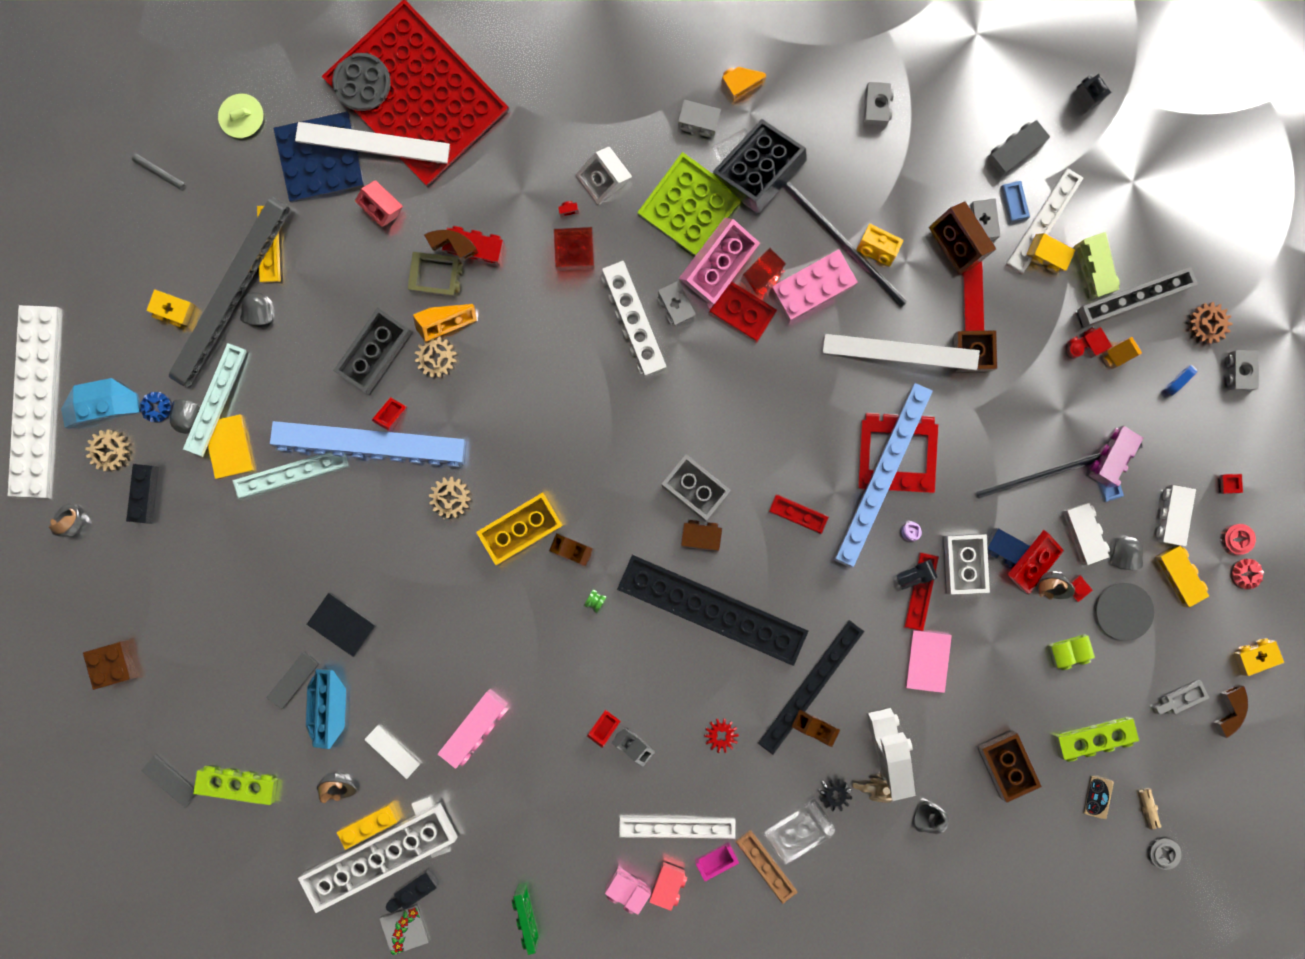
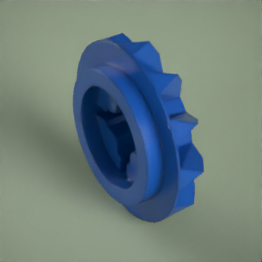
[140,392,171,422]

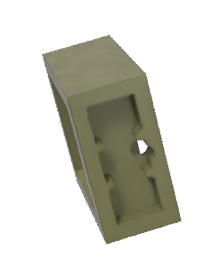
[408,252,463,298]

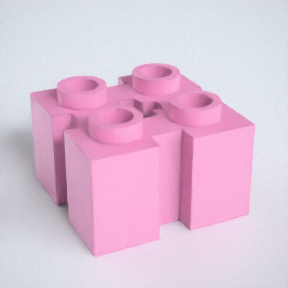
[605,866,651,915]

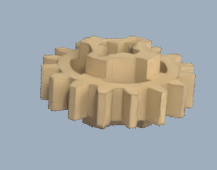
[415,336,457,378]
[85,430,130,471]
[429,477,471,518]

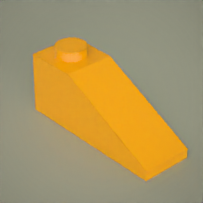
[413,304,477,342]

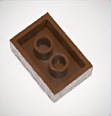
[928,201,996,275]
[978,731,1042,803]

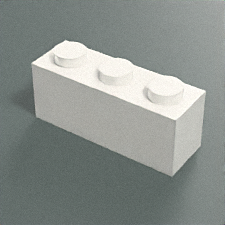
[1156,485,1196,546]
[1063,503,1110,565]

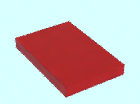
[709,281,777,342]
[1008,530,1064,595]

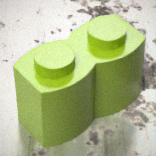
[1048,634,1095,670]

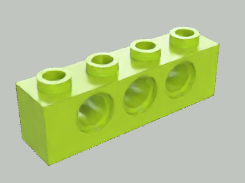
[1054,716,1139,762]
[193,766,278,805]

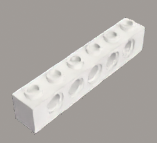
[600,260,667,377]

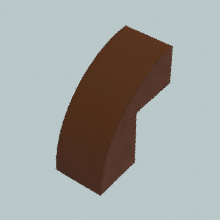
[424,230,478,262]
[1213,685,1248,738]

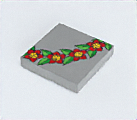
[379,905,429,955]

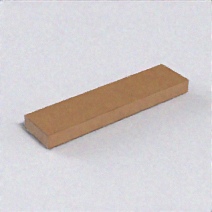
[735,829,798,904]

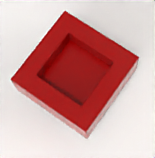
[558,201,579,218]
[1220,474,1243,494]
[1070,575,1093,602]

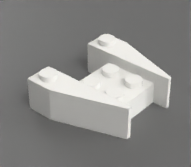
[868,708,916,801]

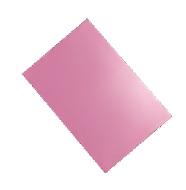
[906,630,952,693]

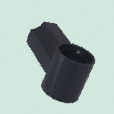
[896,559,938,590]

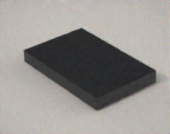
[306,593,377,657]

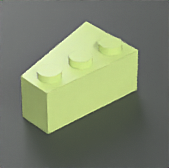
[1074,232,1120,299]

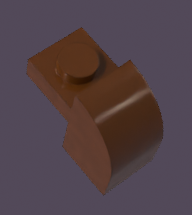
[549,533,593,566]
[792,710,840,747]

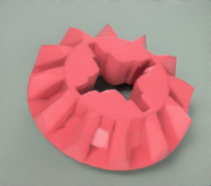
[1224,524,1256,554]
[1232,559,1264,589]

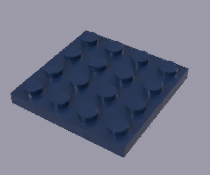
[273,111,365,203]

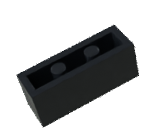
[126,464,159,524]

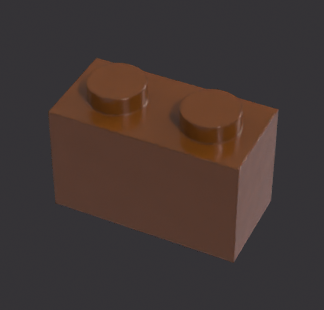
[681,519,722,551]

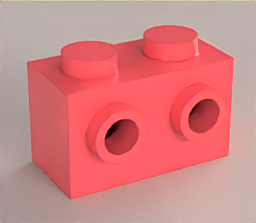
[355,180,403,227]
[649,862,687,911]

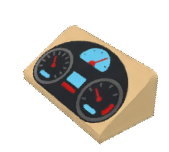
[1084,776,1114,819]

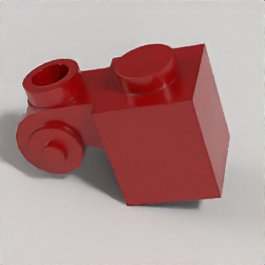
[1067,327,1112,358]

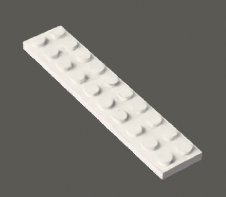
[8,305,60,498]

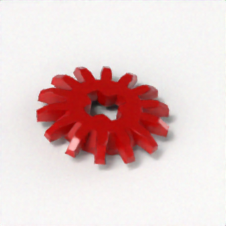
[704,718,739,753]

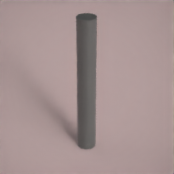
[132,154,185,190]

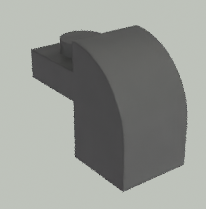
[612,728,655,766]

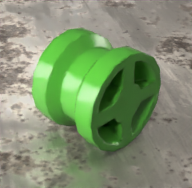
[584,589,606,613]

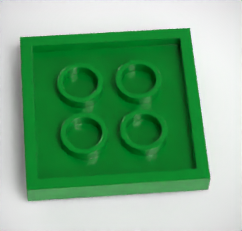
[512,882,540,955]

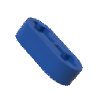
[1164,364,1198,396]

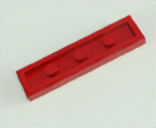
[962,262,985,331]
[904,552,939,631]

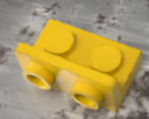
[856,223,903,266]

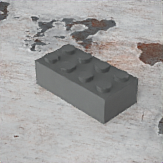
[333,307,412,395]

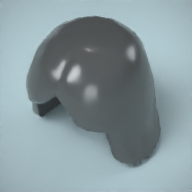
[240,292,272,325]
[170,399,201,434]
[1111,537,1143,570]
[914,800,949,834]

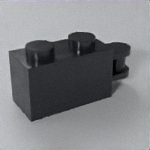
[1073,74,1112,113]
[386,868,440,913]

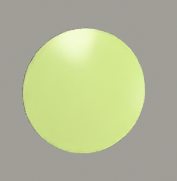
[218,94,263,138]

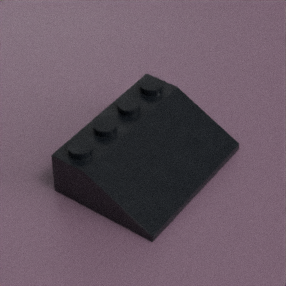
[713,119,807,213]

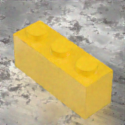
[1155,546,1209,607]
[336,802,401,850]

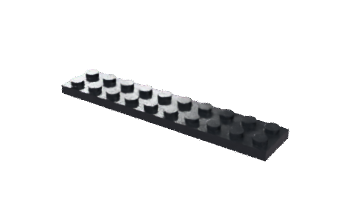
[617,554,809,666]

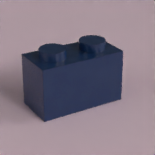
[987,528,1030,568]

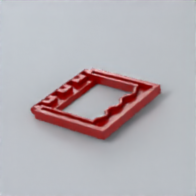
[858,413,939,493]

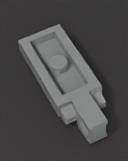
[1153,680,1209,715]

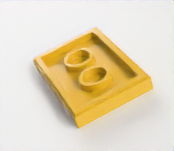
[208,414,254,479]

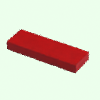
[768,494,829,534]

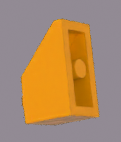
[721,67,766,101]
[1102,337,1142,369]

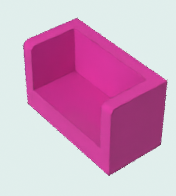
[695,842,739,881]

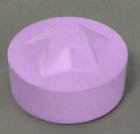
[901,522,922,542]

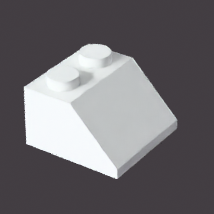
[575,147,632,204]

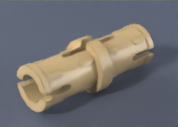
[1139,788,1162,830]

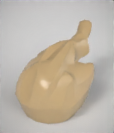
[852,778,892,803]

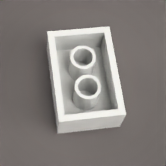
[944,534,990,594]

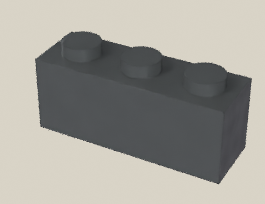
[988,119,1051,176]

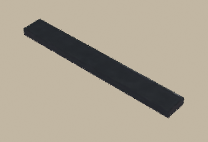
[757,620,865,755]

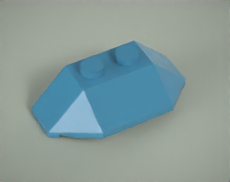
[61,378,141,428]
[306,669,346,749]

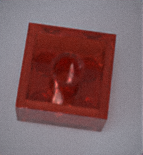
[554,227,595,271]
[740,248,786,297]

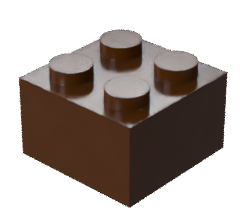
[954,330,997,372]
[83,641,137,690]

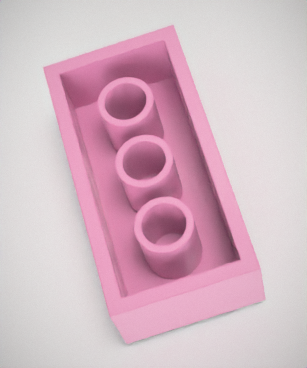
[679,218,760,304]
[771,249,858,323]
[438,689,508,769]

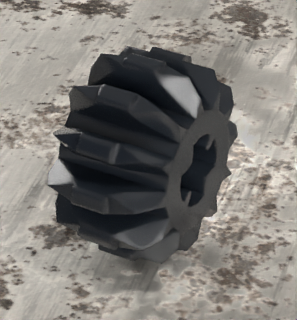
[819,778,852,812]

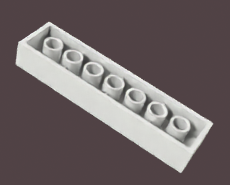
[298,803,458,913]

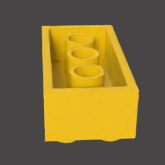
[476,492,563,565]

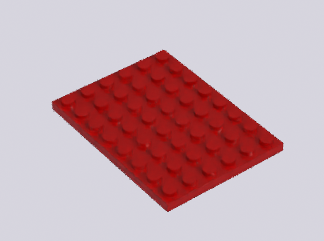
[321,0,509,186]

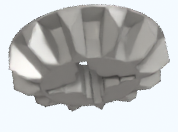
[1149,838,1181,870]

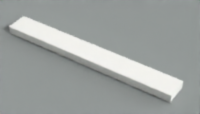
[295,122,450,164]
[823,334,980,370]

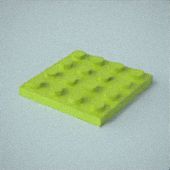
[637,152,741,256]

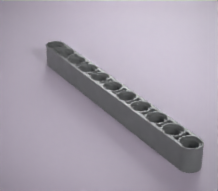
[169,197,290,388]

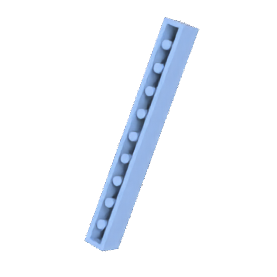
[834,383,933,568]
[270,421,466,467]

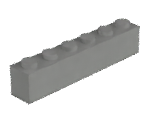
[1077,267,1198,327]

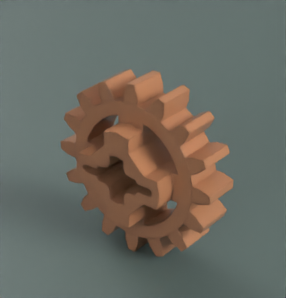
[1188,302,1233,344]

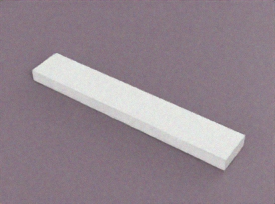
[1006,168,1083,274]
[619,817,735,839]

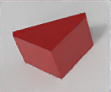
[372,397,407,432]
[587,710,621,748]

